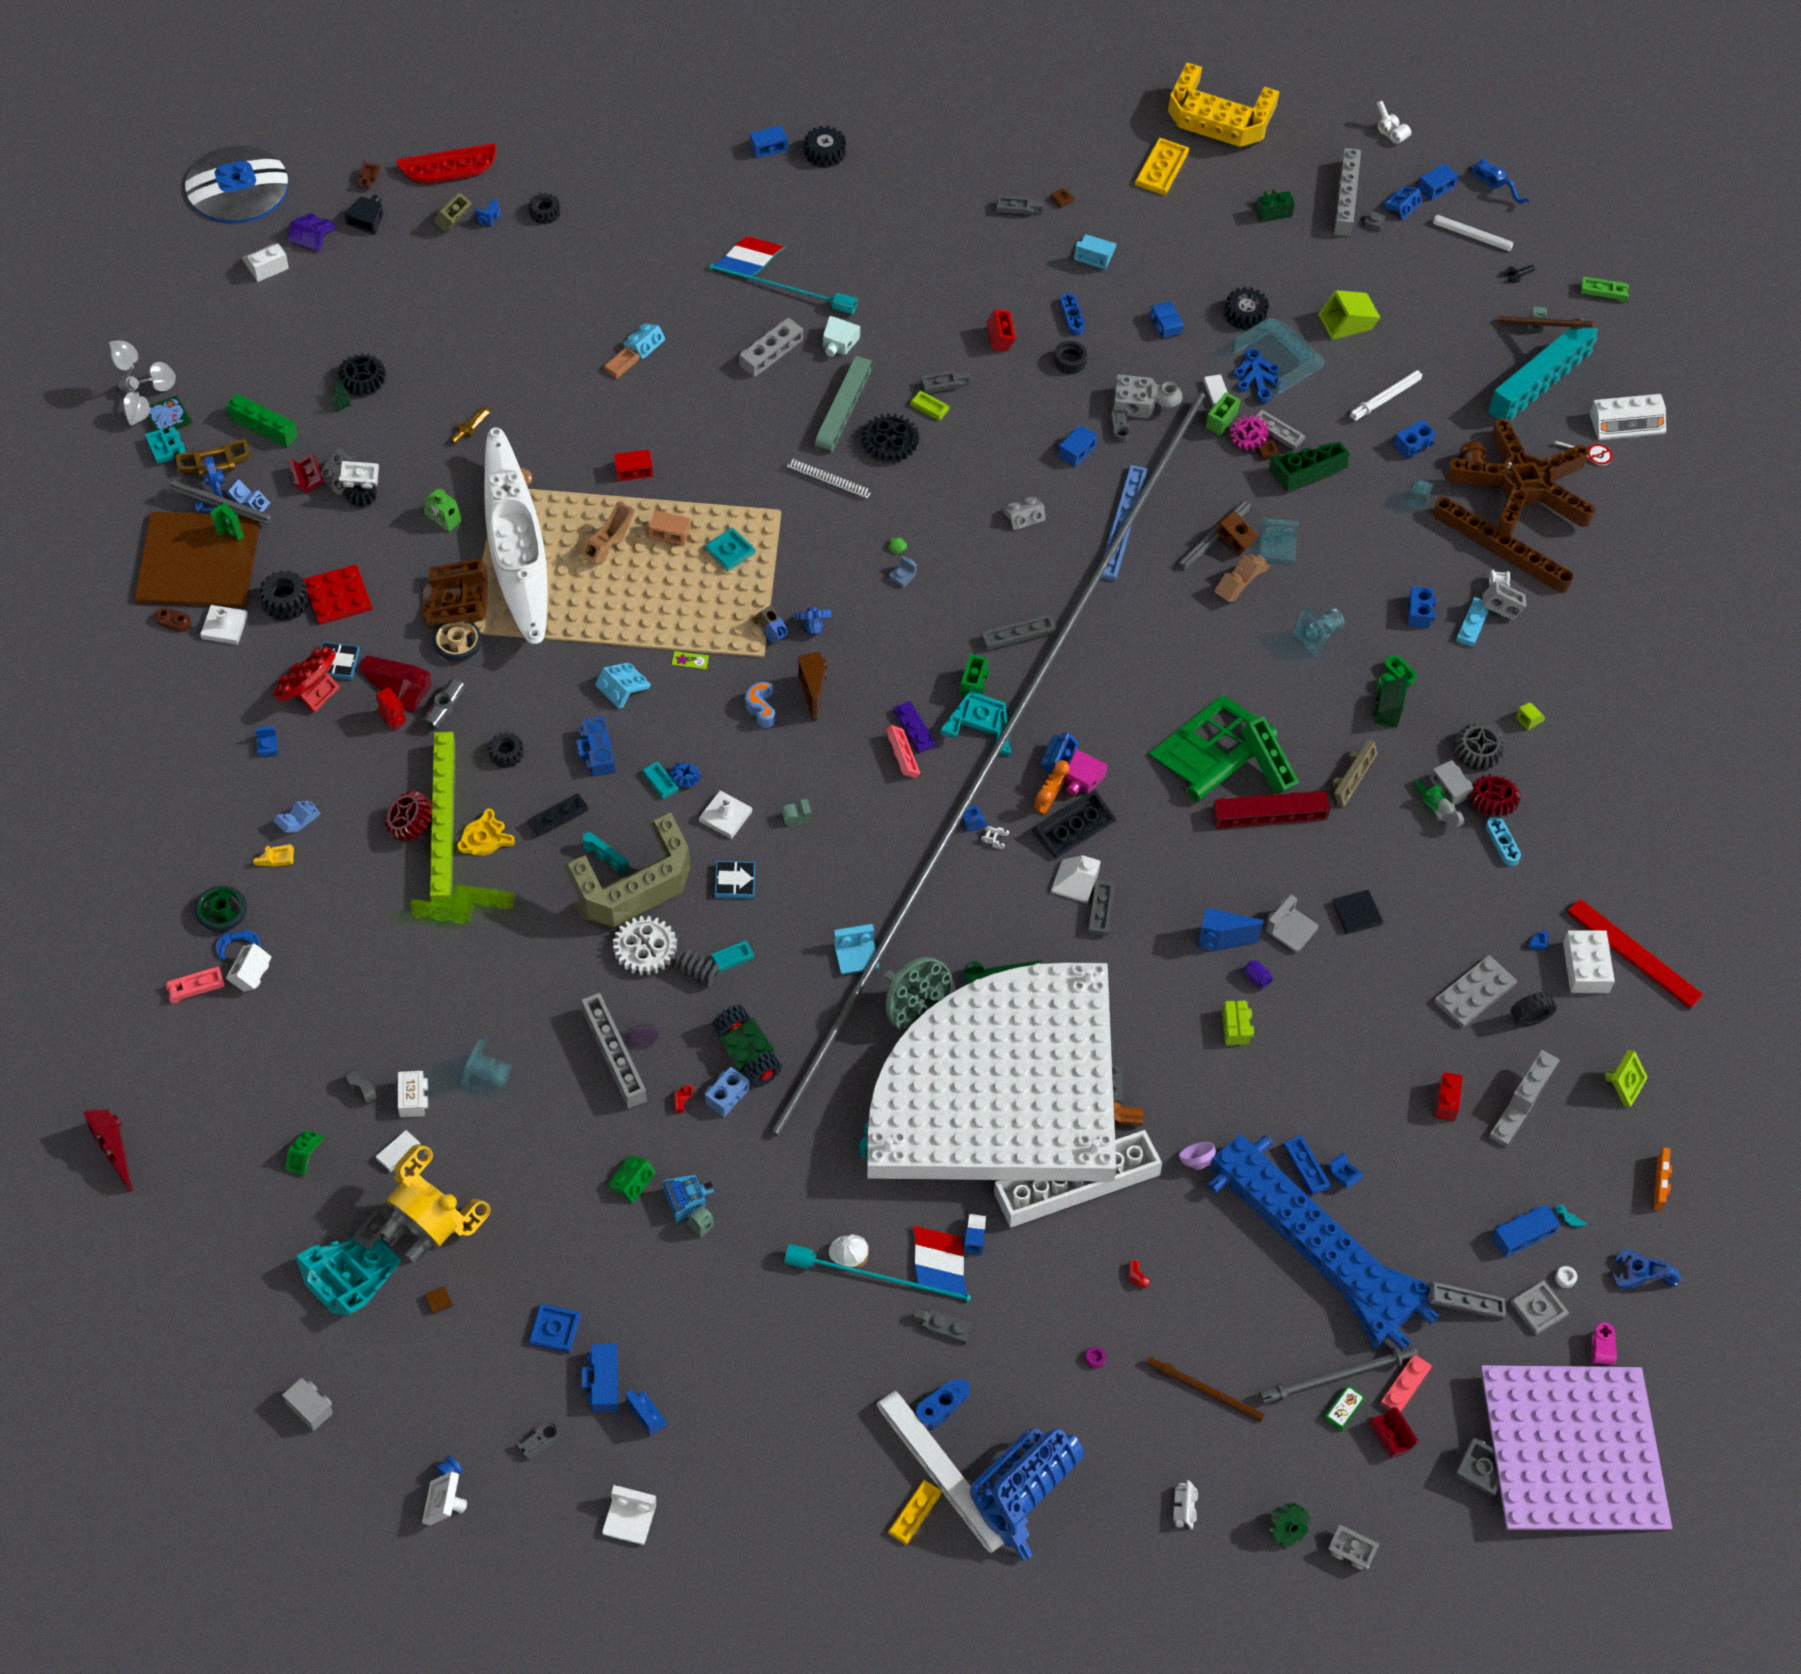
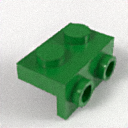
[607,1155,656,1203]

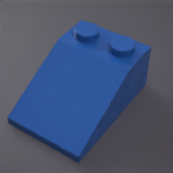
[1197,907,1264,951]

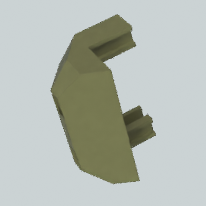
[563,812,691,928]

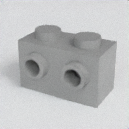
[1430,760,1473,806]
[282,1378,333,1431]

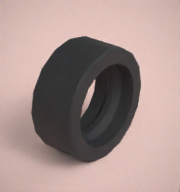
[1054,341,1087,374]

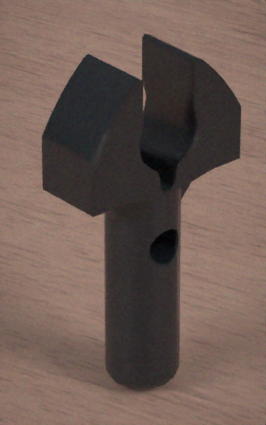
[1504,265,1535,283]

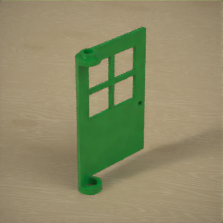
[1149,695,1278,802]

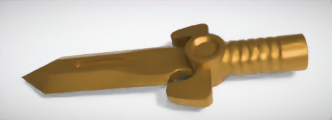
[450,406,490,445]

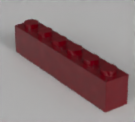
[1212,790,1330,829]

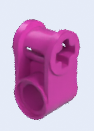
[1592,1322,1617,1365]

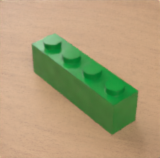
[226,393,298,448]
[1241,716,1299,794]

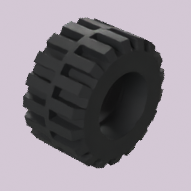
[259,570,309,621]

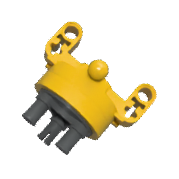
[379,1144,490,1263]

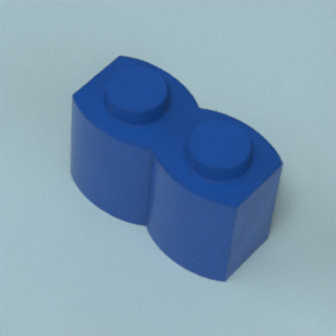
[1149,301,1183,338]

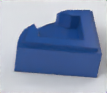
[1528,930,1549,950]

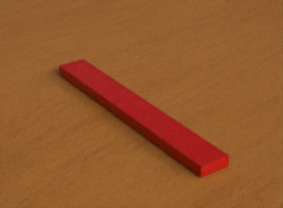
[1567,899,1704,1009]

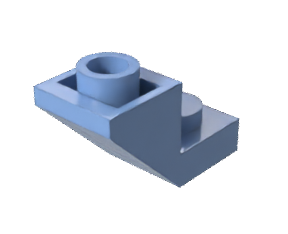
[225,479,270,512]
[273,801,321,832]

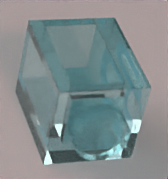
[1407,478,1434,510]

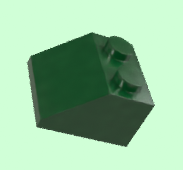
[1373,676,1408,728]

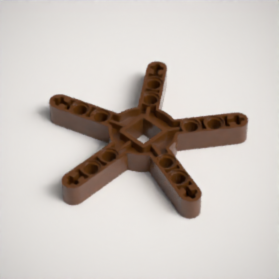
[1446,418,1595,536]

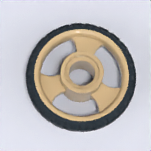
[433,621,482,661]

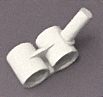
[1376,101,1411,144]

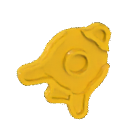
[457,809,515,856]

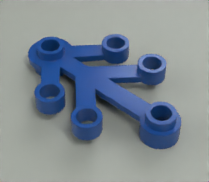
[1234,348,1283,404]

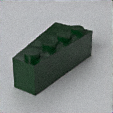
[1269,442,1350,492]

